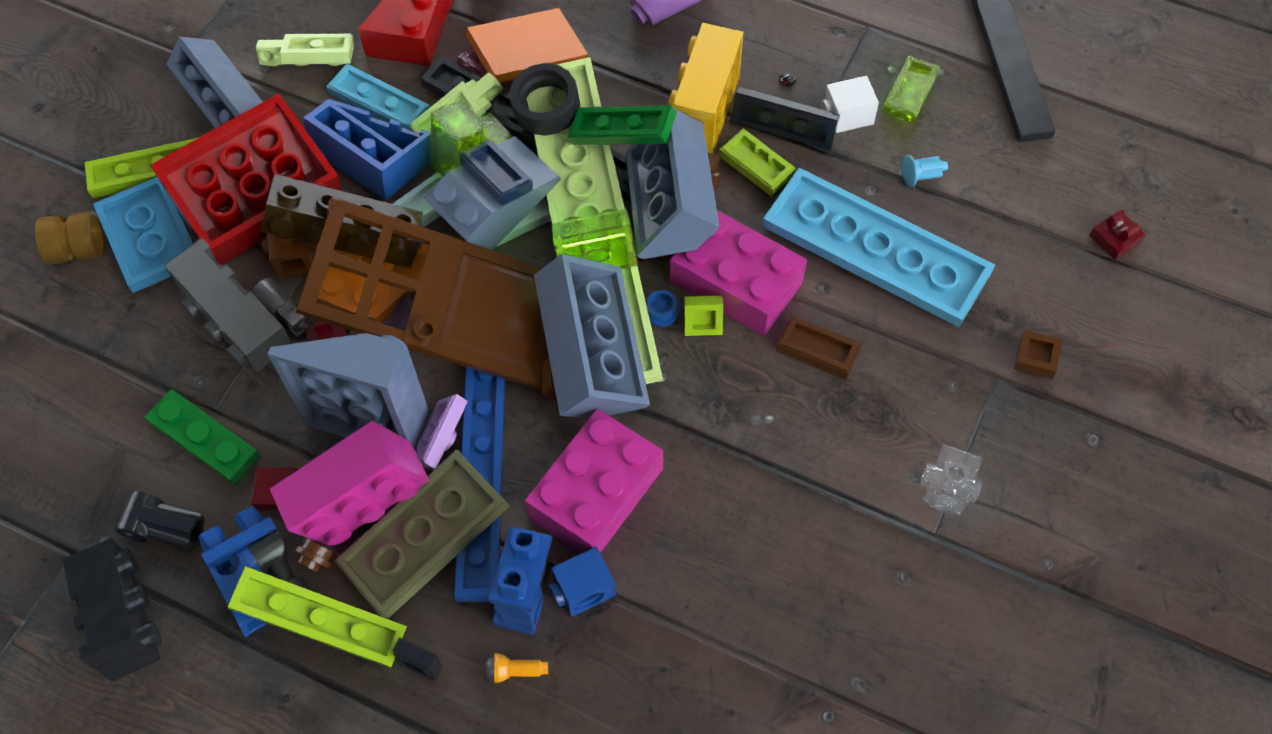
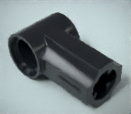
[114,491,205,550]

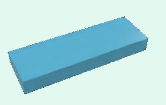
[326,64,430,131]

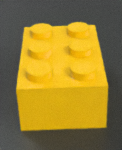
[668,23,743,154]

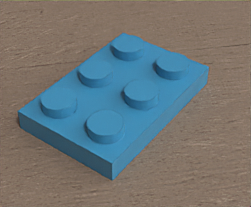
[93,177,194,293]

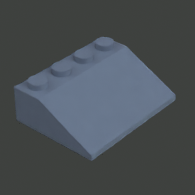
[267,333,431,450]

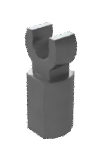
[252,277,310,338]

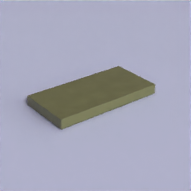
[334,450,510,619]

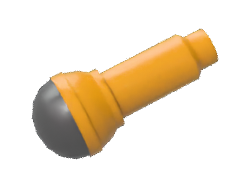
[482,653,548,683]

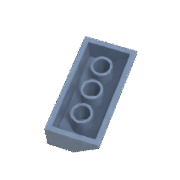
[626,108,720,259]
[534,254,650,419]

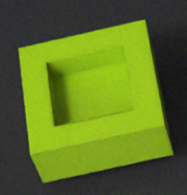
[684,295,723,336]

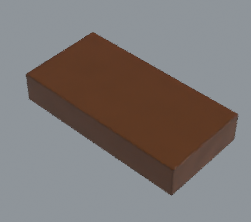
[776,315,862,380]

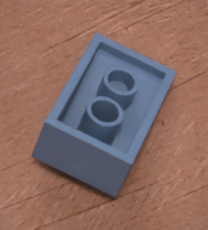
[423,136,561,250]

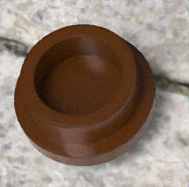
[292,537,333,573]

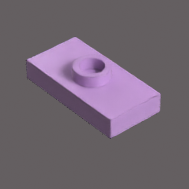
[415,394,468,472]

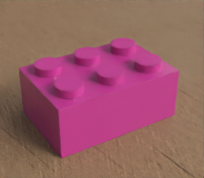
[670,210,807,337]
[525,409,663,554]
[270,421,430,546]

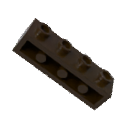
[261,174,423,268]

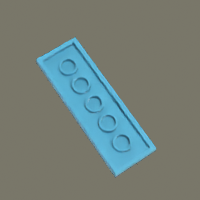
[762,168,995,327]

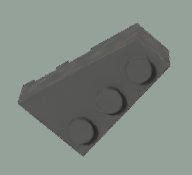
[165,238,292,373]

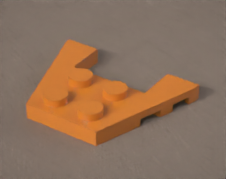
[316,243,429,323]

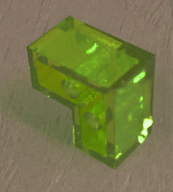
[430,99,513,178]

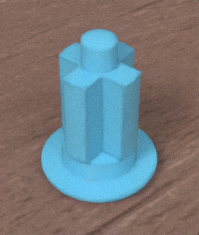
[902,155,948,187]

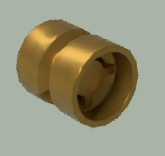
[35,211,105,265]

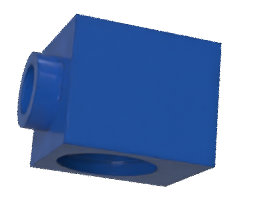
[549,547,616,617]

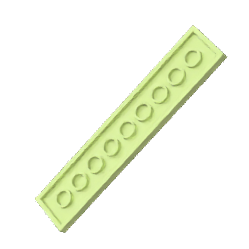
[527,57,663,384]

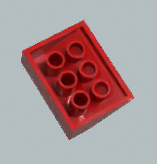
[150,93,342,265]

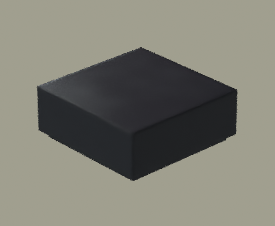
[392,637,443,680]

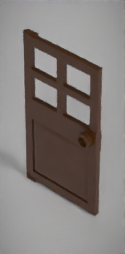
[296,196,549,391]

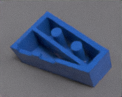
[303,99,434,201]

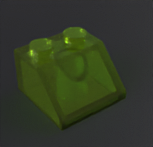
[552,209,638,269]

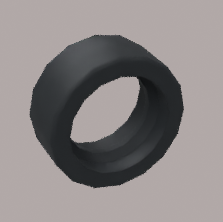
[509,63,580,136]

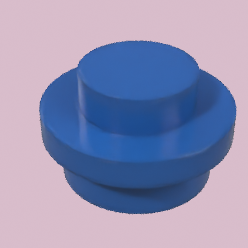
[645,290,680,327]

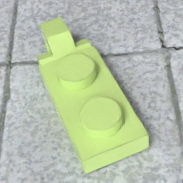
[256,33,355,67]
[410,73,503,154]

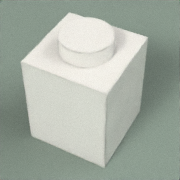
[820,76,879,133]

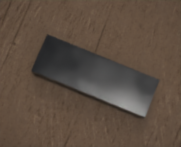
[730,87,840,150]

